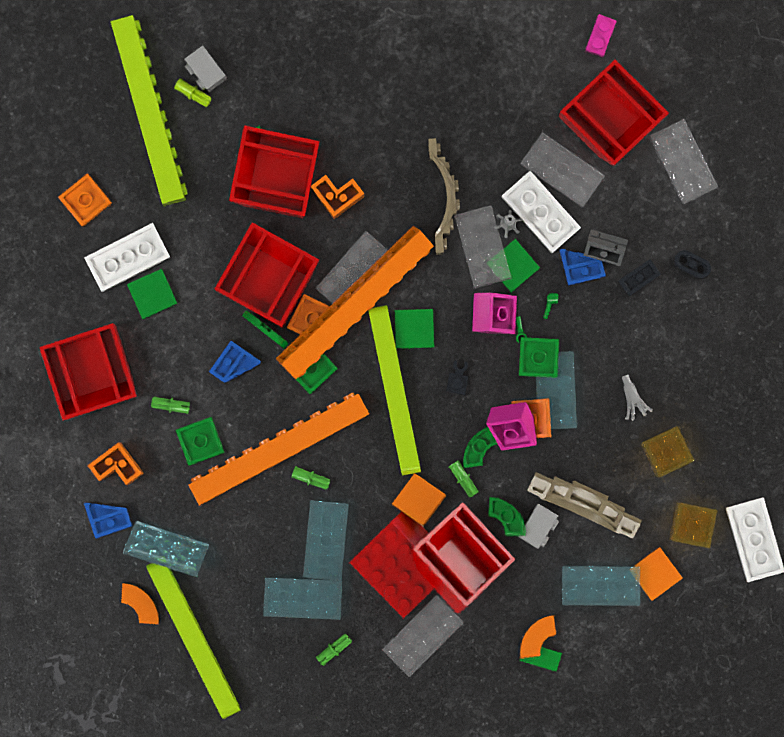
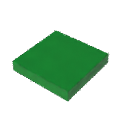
[486,239,540,293]
[127,269,178,319]
[395,309,434,349]
[519,337,559,378]
[296,353,338,394]
[176,417,225,466]

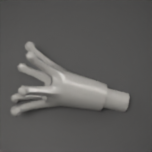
[494,210,522,238]
[622,375,653,421]

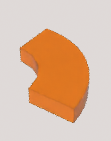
[121,583,159,624]
[520,615,556,659]

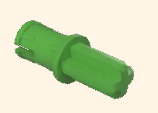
[151,397,190,414]
[449,460,478,497]
[291,466,330,490]
[316,634,352,666]

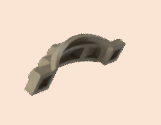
[428,138,460,255]
[527,472,642,538]

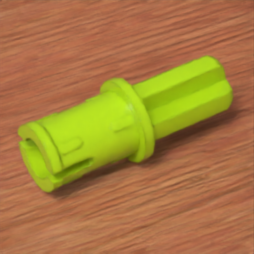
[174,78,211,107]

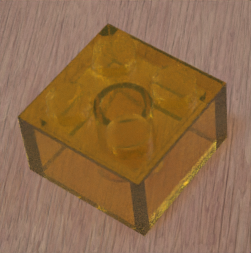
[640,426,694,478]
[669,502,717,548]

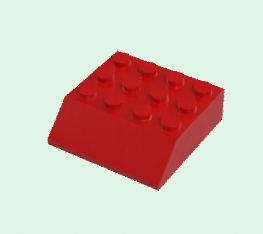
[559,60,669,166]
[229,125,320,219]
[214,222,319,328]
[39,323,137,421]
[412,502,515,614]
[349,511,434,618]

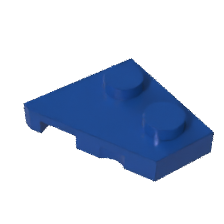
[559,249,606,286]
[209,341,261,383]
[84,503,133,539]

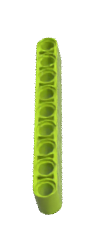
[368,305,421,476]
[146,557,241,719]

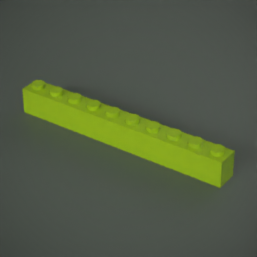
[111,15,188,206]

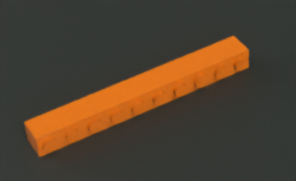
[276,226,434,379]
[189,393,370,505]

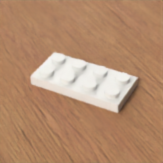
[501,171,581,253]
[85,223,171,292]
[726,497,784,582]

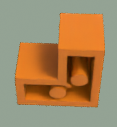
[311,175,365,219]
[88,442,144,485]

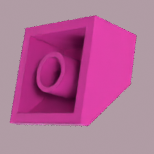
[472,293,517,334]
[486,402,537,451]

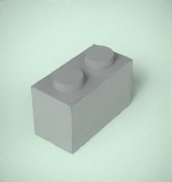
[185,46,227,92]
[518,504,559,549]

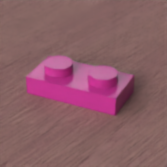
[585,14,616,57]

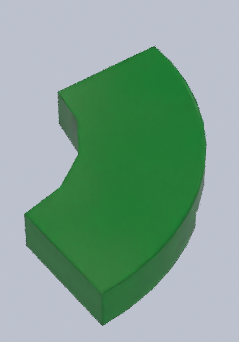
[242,310,288,349]
[463,427,497,468]
[488,497,526,536]

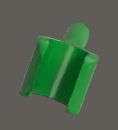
[543,293,558,319]
[515,316,527,343]

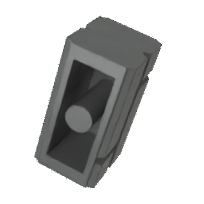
[583,229,628,266]

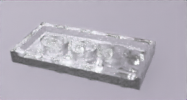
[649,119,718,205]
[520,132,605,208]
[454,205,511,289]
[316,231,388,303]
[382,595,464,677]

